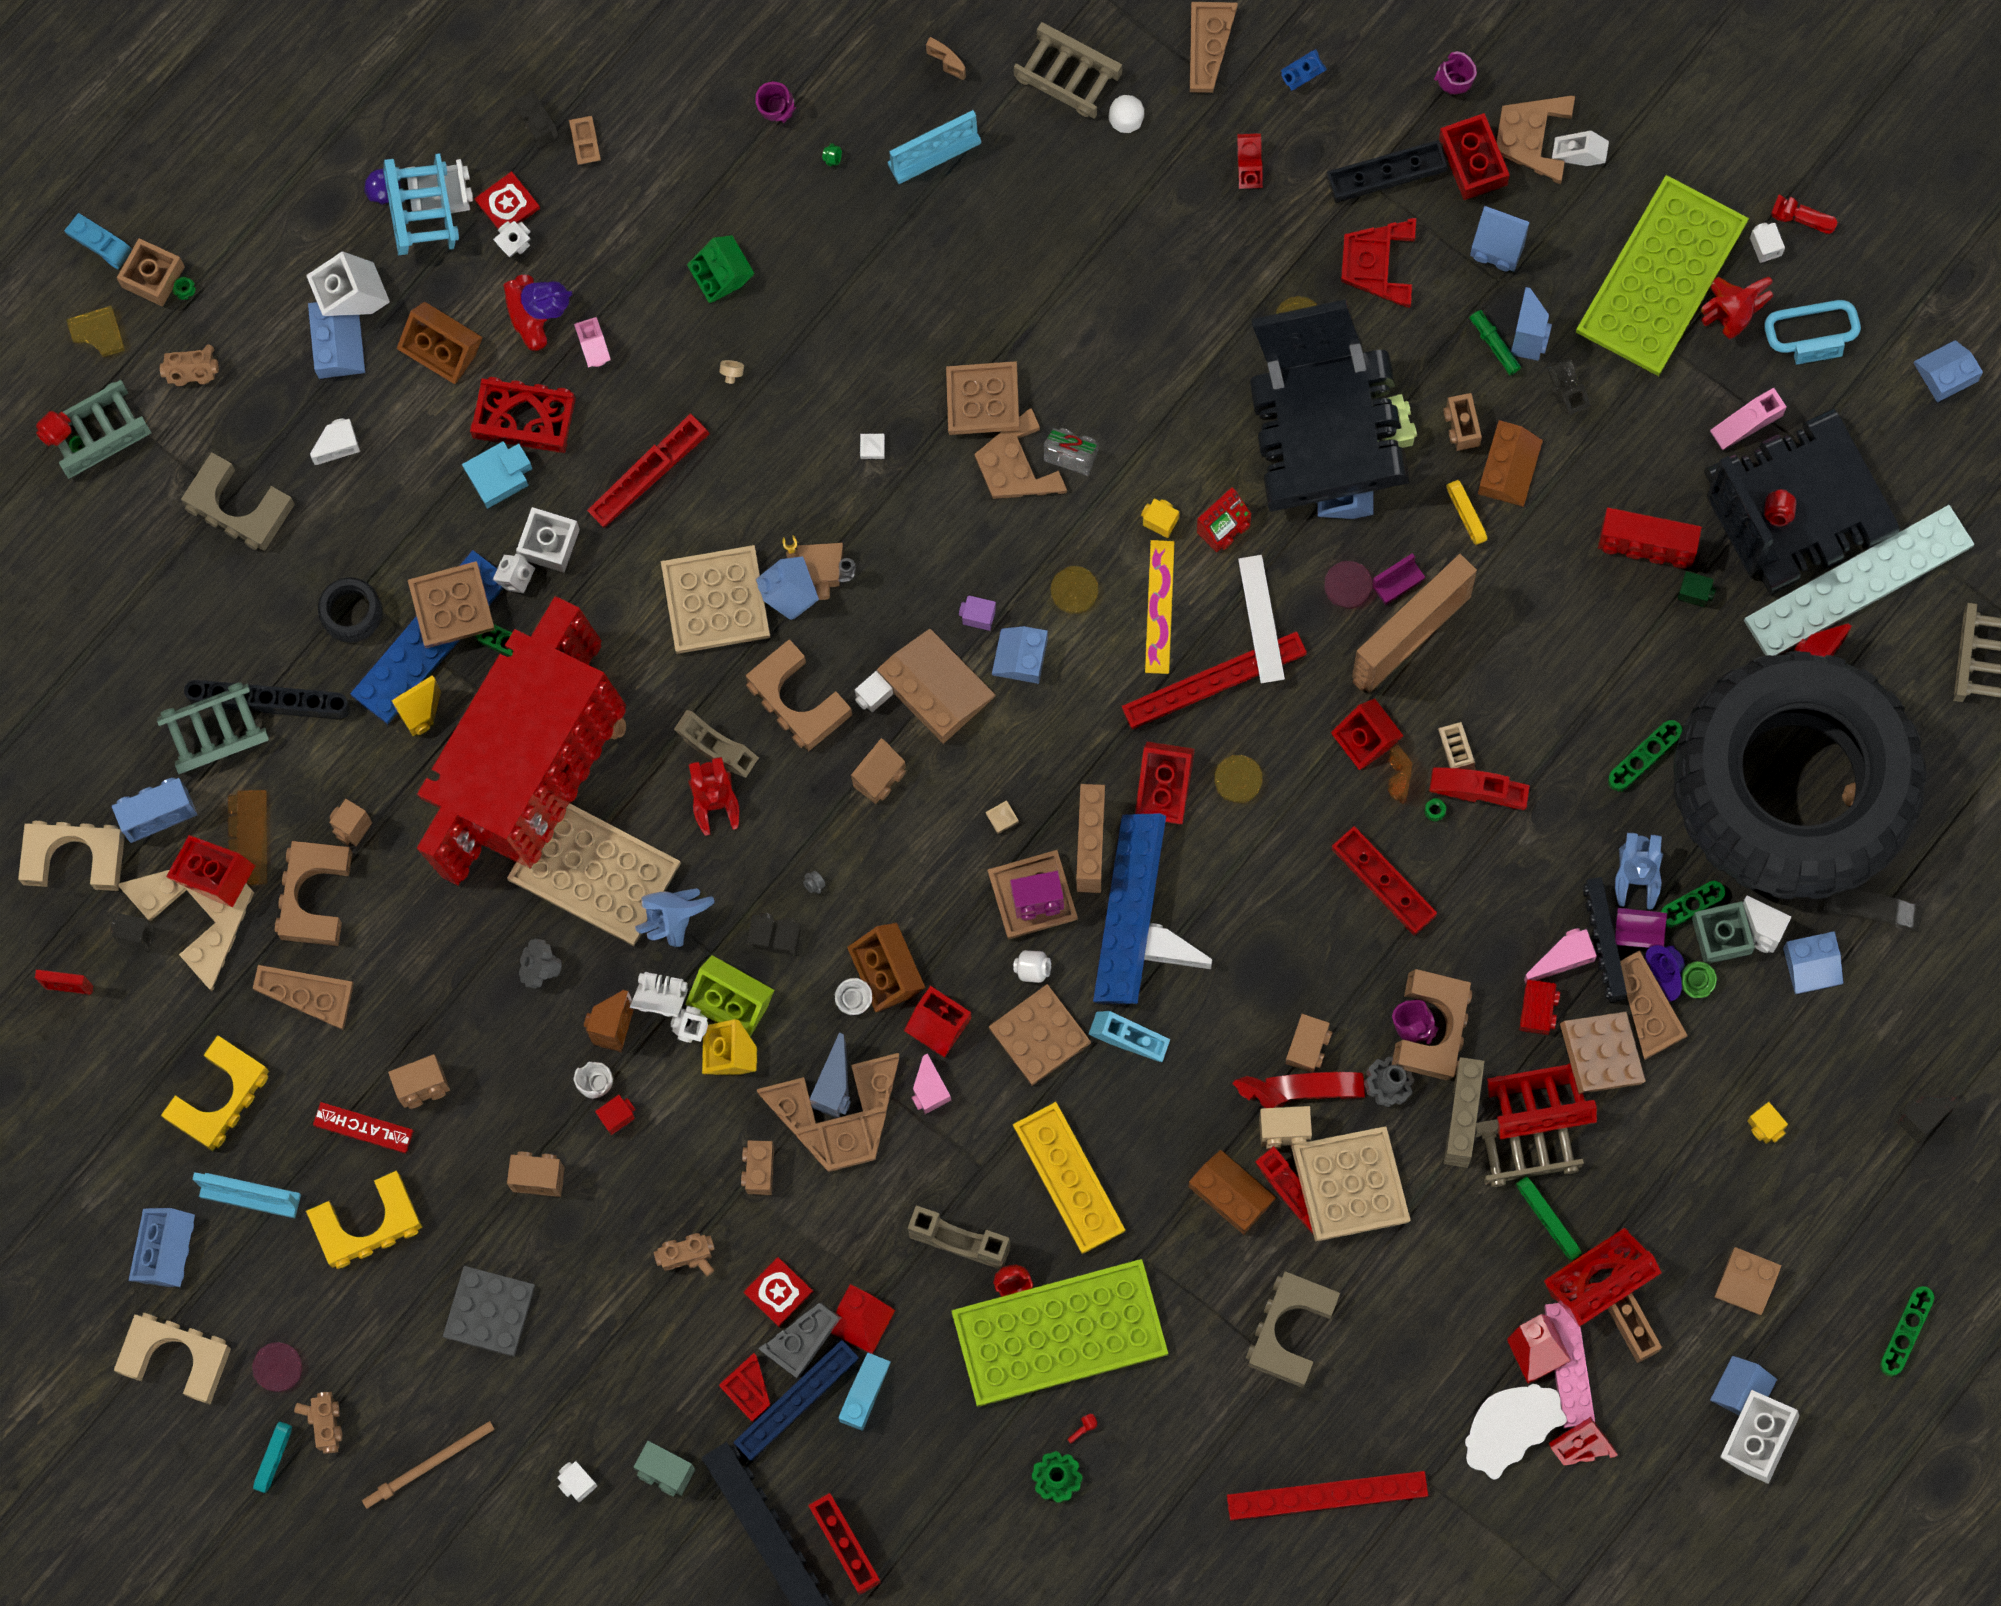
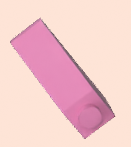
[1524,928,1597,984]

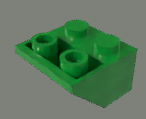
[687,235,754,303]

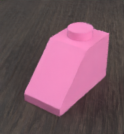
[574,317,611,367]
[911,1054,951,1114]

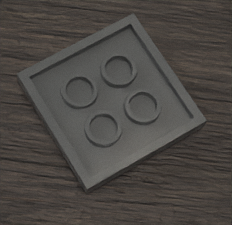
[443,1266,535,1357]

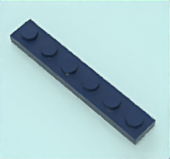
[733,1340,859,1461]

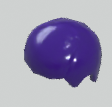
[364,169,401,205]

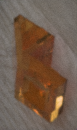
[1388,745,1412,804]

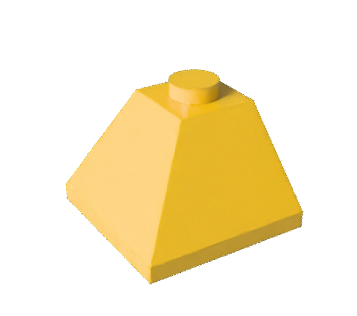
[391,675,441,736]
[702,1019,757,1075]

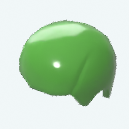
[1680,961,1717,998]

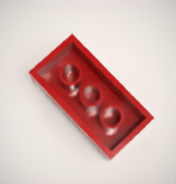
[1597,508,1702,569]

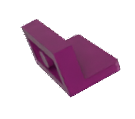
[1372,553,1425,605]
[1615,908,1667,948]

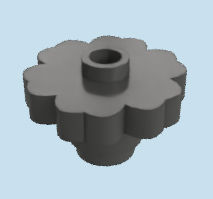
[519,938,561,989]
[1364,1057,1414,1107]

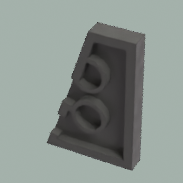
[758,1303,841,1378]

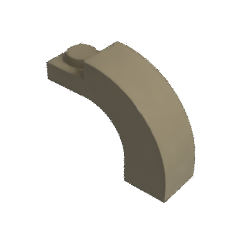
[674,710,759,778]

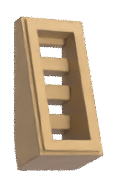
[1438,722,1476,770]

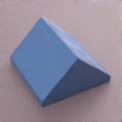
[1710,1356,1777,1416]

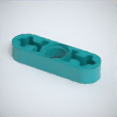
[253,1422,292,1493]

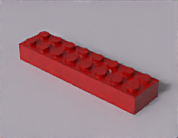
[1332,826,1437,936]

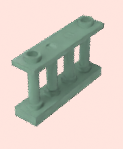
[58,380,151,479]
[157,682,269,774]

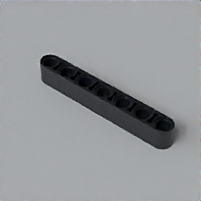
[184,680,351,719]

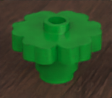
[1032,1451,1082,1503]

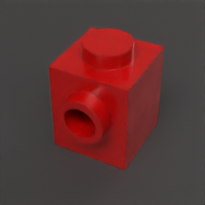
[595,1095,635,1135]

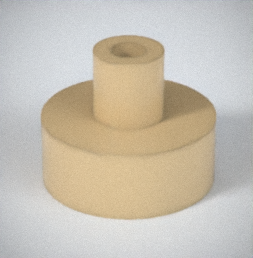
[719,360,744,384]

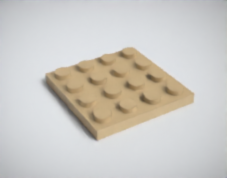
[661,545,770,654]
[1291,1127,1411,1242]

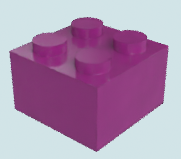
[1010,871,1064,921]

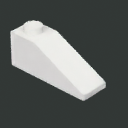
[1144,923,1212,969]

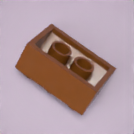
[397,302,483,384]
[1478,420,1543,507]
[847,923,925,1012]
[584,990,634,1052]
[1188,1150,1276,1235]

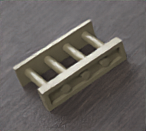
[1014,22,1122,119]
[1953,603,2001,702]
[1475,1119,1584,1187]

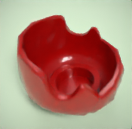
[993,1264,1033,1297]

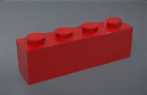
[808,1493,881,1595]

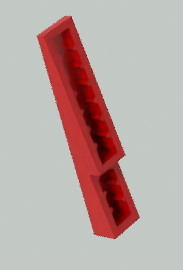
[587,413,710,528]

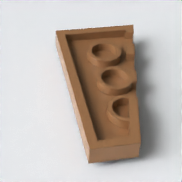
[1190,2,1238,93]
[1620,951,1688,1060]
[253,965,354,1030]

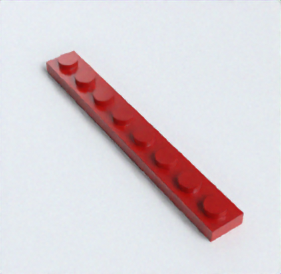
[1122,632,1307,730]
[1227,1471,1428,1521]

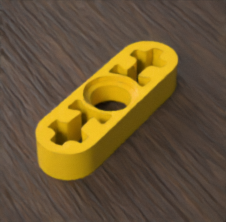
[1446,480,1487,545]

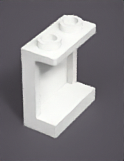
[407,159,473,213]

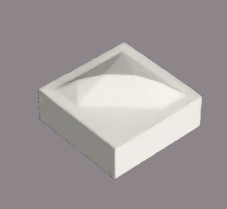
[860,434,885,459]

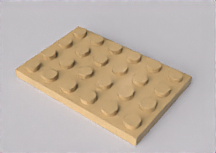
[507,803,681,946]

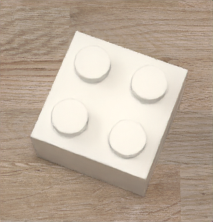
[516,507,580,573]

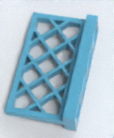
[888,110,981,184]
[193,1172,301,1218]

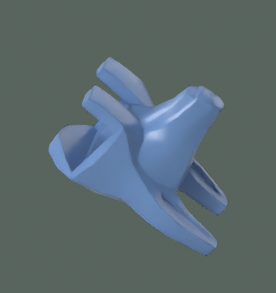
[1615,833,1664,909]
[635,888,714,947]

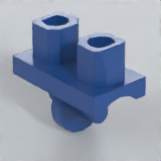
[1281,50,1327,91]

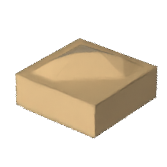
[986,801,1019,834]

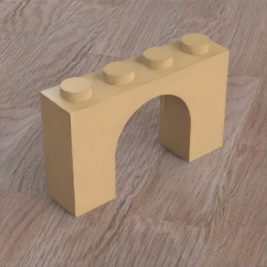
[18,821,125,891]
[114,1313,231,1404]

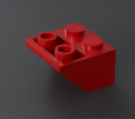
[904,986,972,1058]

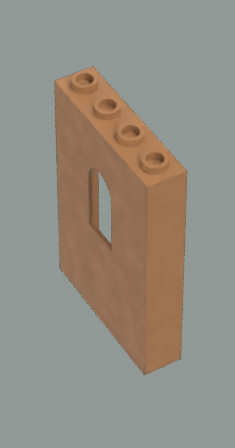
[1352,554,1477,693]

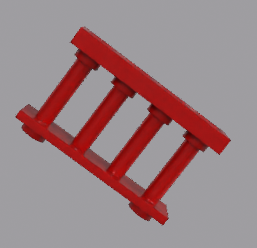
[1487,1063,1597,1139]

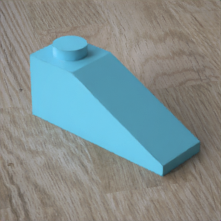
[1089,1011,1170,1062]
[839,1353,891,1431]

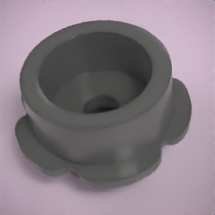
[803,871,825,894]

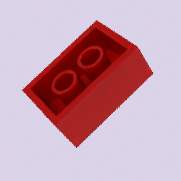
[1439,113,1510,200]

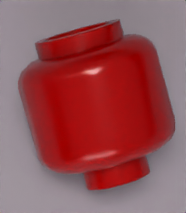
[36,411,71,446]
[1764,489,1796,526]

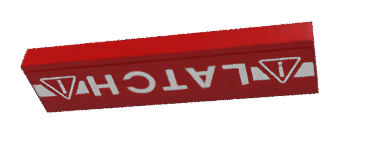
[313,1102,414,1154]

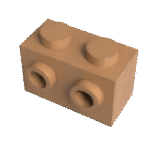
[1443,393,1482,451]
[329,799,372,846]
[1286,1014,1332,1073]
[741,1141,774,1195]

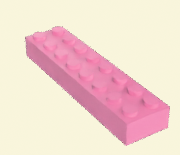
[1544,1301,1595,1429]

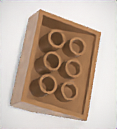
[877,629,996,744]

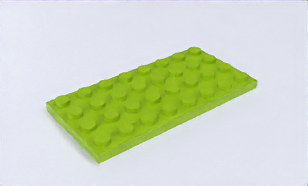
[1576,175,1749,376]
[951,1259,1168,1407]

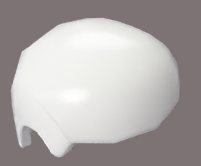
[1109,95,1145,133]
[835,978,872,1015]
[573,1062,613,1098]

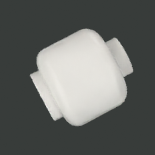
[1014,950,1051,982]

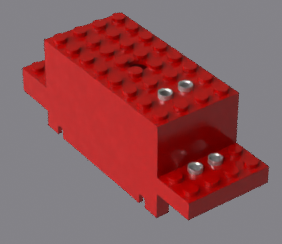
[417,596,626,886]

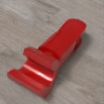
[1771,194,1837,234]

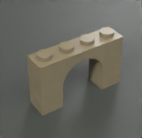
[181,452,295,551]
[1443,1057,1484,1168]
[908,1205,1011,1269]
[1246,1272,1340,1388]

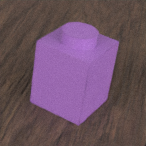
[959,596,996,631]

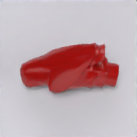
[503,275,547,351]

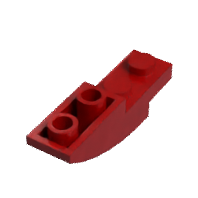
[1429,768,1530,811]

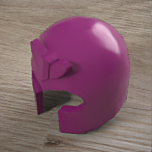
[1434,51,1477,95]
[756,81,796,123]
[1392,1000,1438,1044]

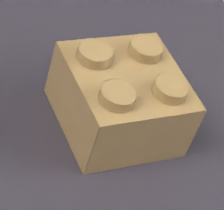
[1259,1106,1312,1150]

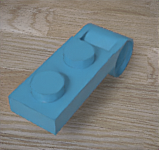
[64,213,132,269]

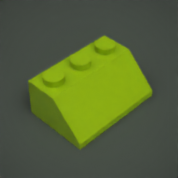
[685,955,775,1036]

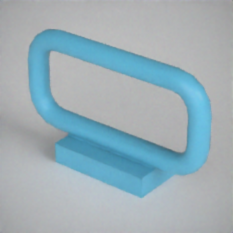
[1764,300,1861,365]

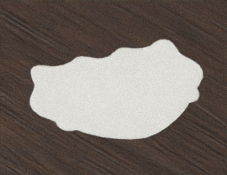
[1465,1384,1567,1479]

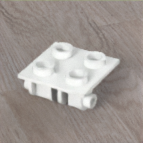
[630,972,688,1017]

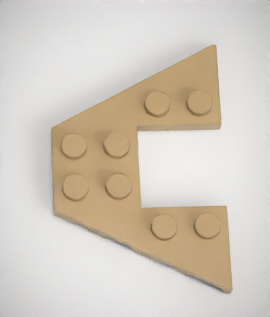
[118,870,254,991]

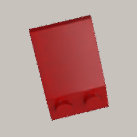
[1135,742,1195,824]
[166,835,255,908]

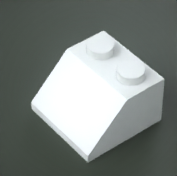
[1743,896,1791,953]

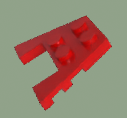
[1341,218,1416,308]

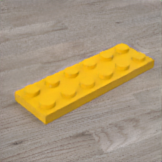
[1013,1102,1125,1254]

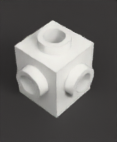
[493,221,531,258]
[493,554,535,593]
[671,1006,708,1043]

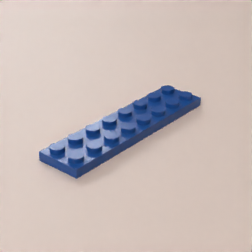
[350,550,504,725]
[1093,813,1166,1004]

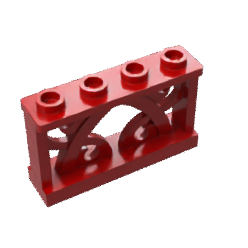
[470,377,576,453]
[1544,1228,1661,1327]

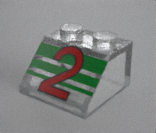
[1043,428,1098,476]

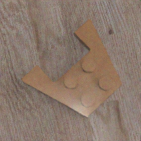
[1496,96,1575,184]
[975,408,1067,499]

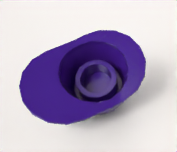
[521,281,572,319]
[1645,945,1685,1001]

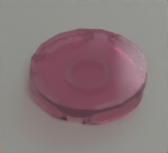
[1324,561,1372,608]
[252,1342,303,1392]

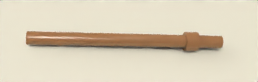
[362,1421,495,1508]

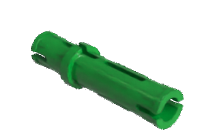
[1469,310,1522,376]

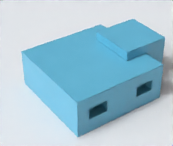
[462,441,532,509]

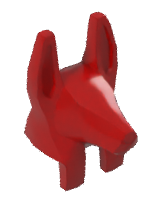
[1701,277,1773,339]
[688,757,740,836]

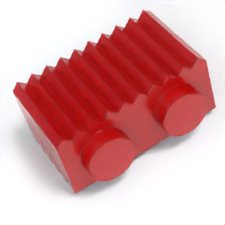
[1519,980,1560,1035]

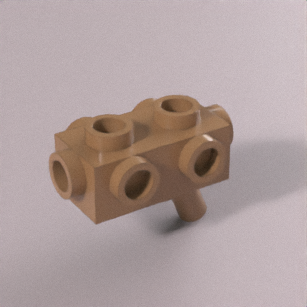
[160,345,219,386]
[654,1233,715,1276]
[294,1392,342,1454]

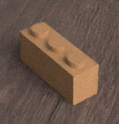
[1607,1293,1662,1363]

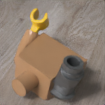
[782,535,856,600]

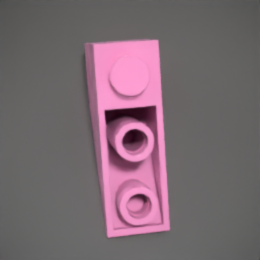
[1710,388,1786,450]

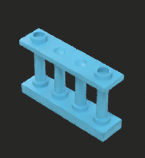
[383,154,459,255]

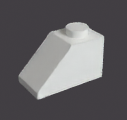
[1552,131,1609,166]
[310,418,360,465]

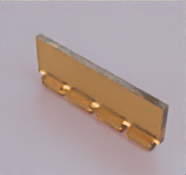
[228,790,267,885]

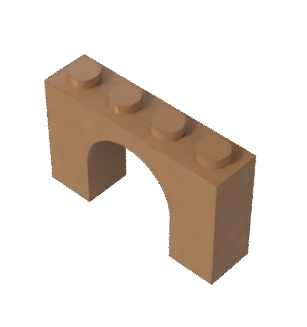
[746,639,852,751]
[1076,784,1105,893]
[275,841,353,946]
[1392,969,1472,1080]

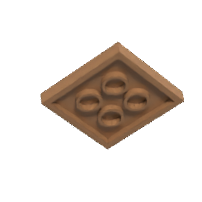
[946,361,1020,435]
[408,561,495,648]
[988,850,1078,940]
[989,984,1091,1086]
[1560,1012,1646,1094]

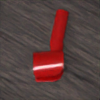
[1068,1414,1097,1444]

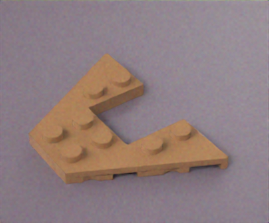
[757,1053,899,1172]

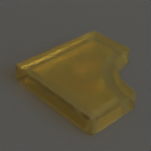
[66,306,125,357]

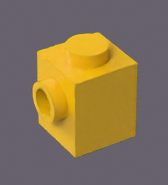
[1141,498,1179,538]
[1747,1102,1788,1144]

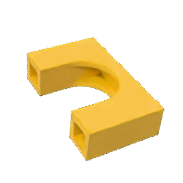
[161,1036,269,1151]
[306,1171,422,1269]

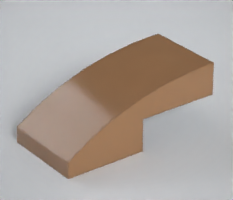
[926,37,966,80]
[569,116,601,165]

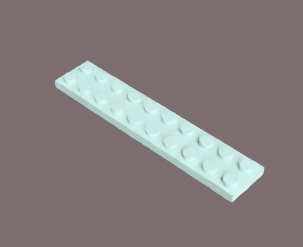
[1744,505,1974,656]

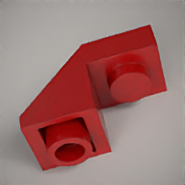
[1237,133,1262,189]

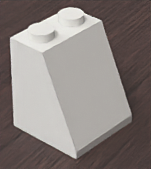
[306,251,390,316]

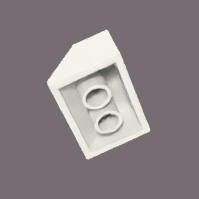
[1721,1390,1799,1484]

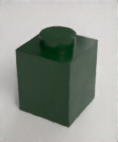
[1677,571,1716,608]

